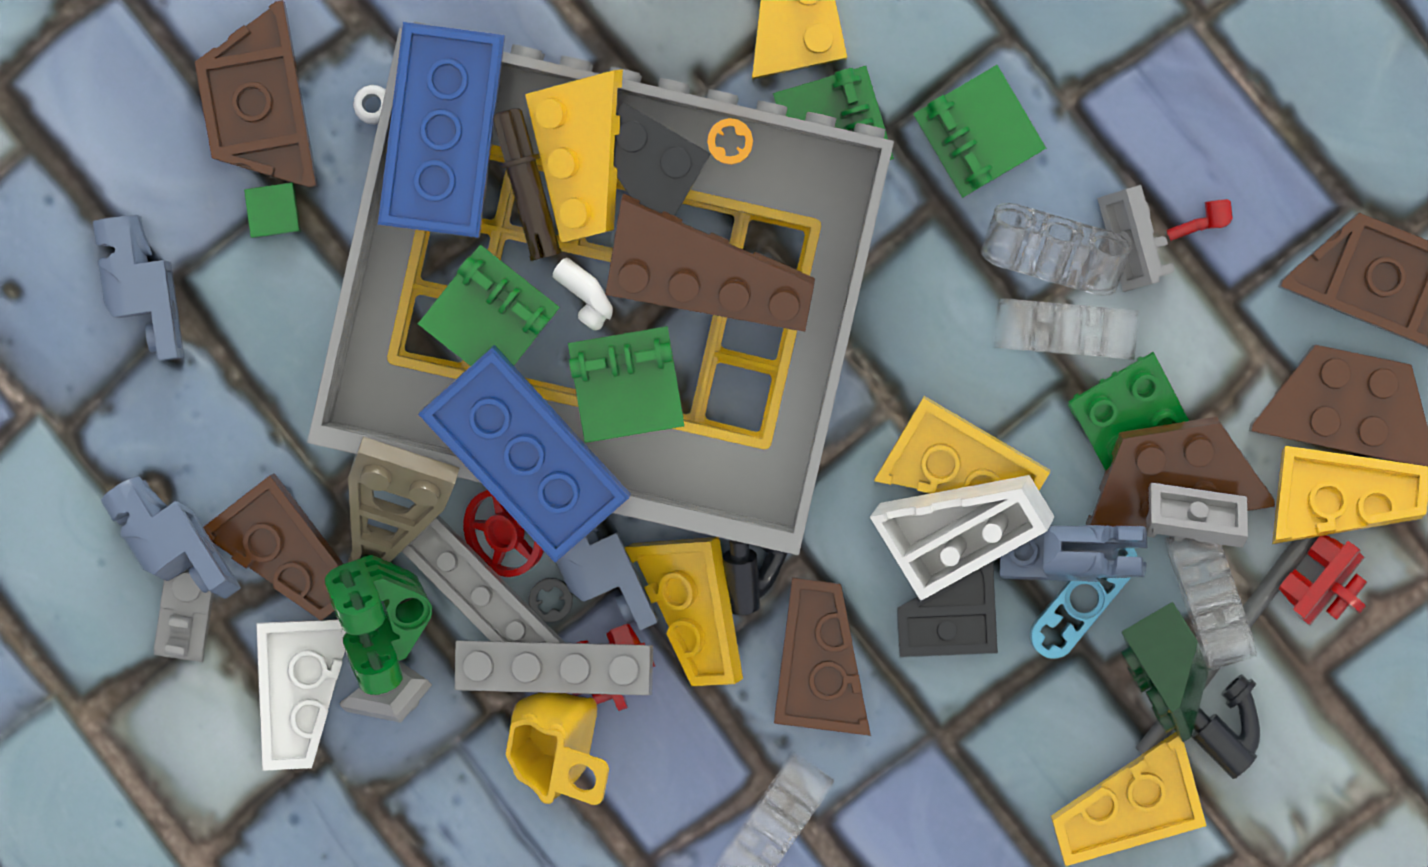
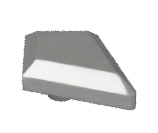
[340,661,432,723]

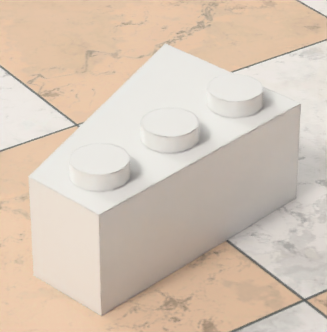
[870,475,1055,600]

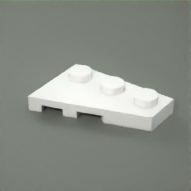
[256,619,346,771]

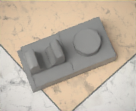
[1097,185,1175,292]
[1146,483,1248,548]
[154,566,214,662]

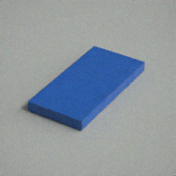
[378,22,505,238]
[418,345,631,563]

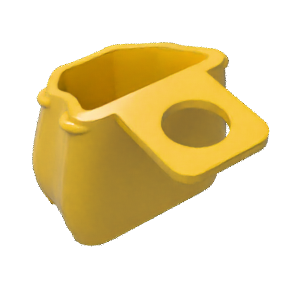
[506,692,609,805]

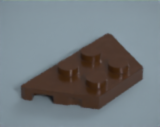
[195,0,318,188]
[1278,213,1428,348]
[1249,345,1428,467]
[1086,417,1275,528]

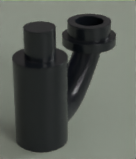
[723,540,787,615]
[1191,674,1260,779]

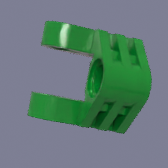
[325,555,432,695]

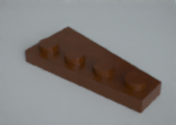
[605,193,815,332]

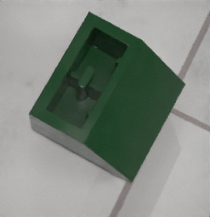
[1121,602,1208,742]

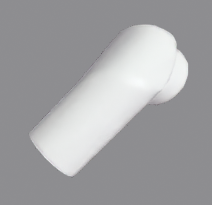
[552,258,613,331]

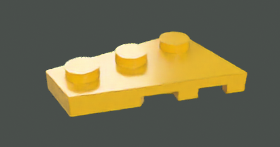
[752,0,847,80]
[525,69,623,243]
[874,396,1050,494]
[1272,446,1428,544]
[624,537,743,686]
[1051,732,1207,866]

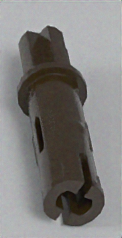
[493,108,562,261]

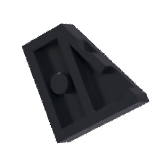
[613,102,711,216]
[897,561,998,658]

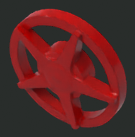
[463,489,544,577]

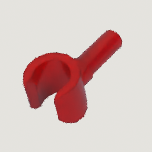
[1166,199,1233,241]

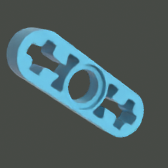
[1030,548,1138,659]

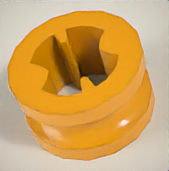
[707,118,753,165]

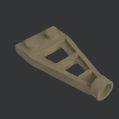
[347,436,460,563]

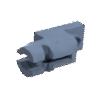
[93,215,185,361]
[101,476,241,599]
[1000,525,1148,582]
[556,526,659,630]

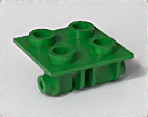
[913,65,1047,198]
[773,66,894,160]
[418,244,560,366]
[568,326,685,443]
[1067,352,1189,471]

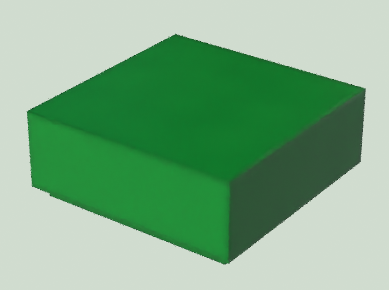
[244,183,301,238]

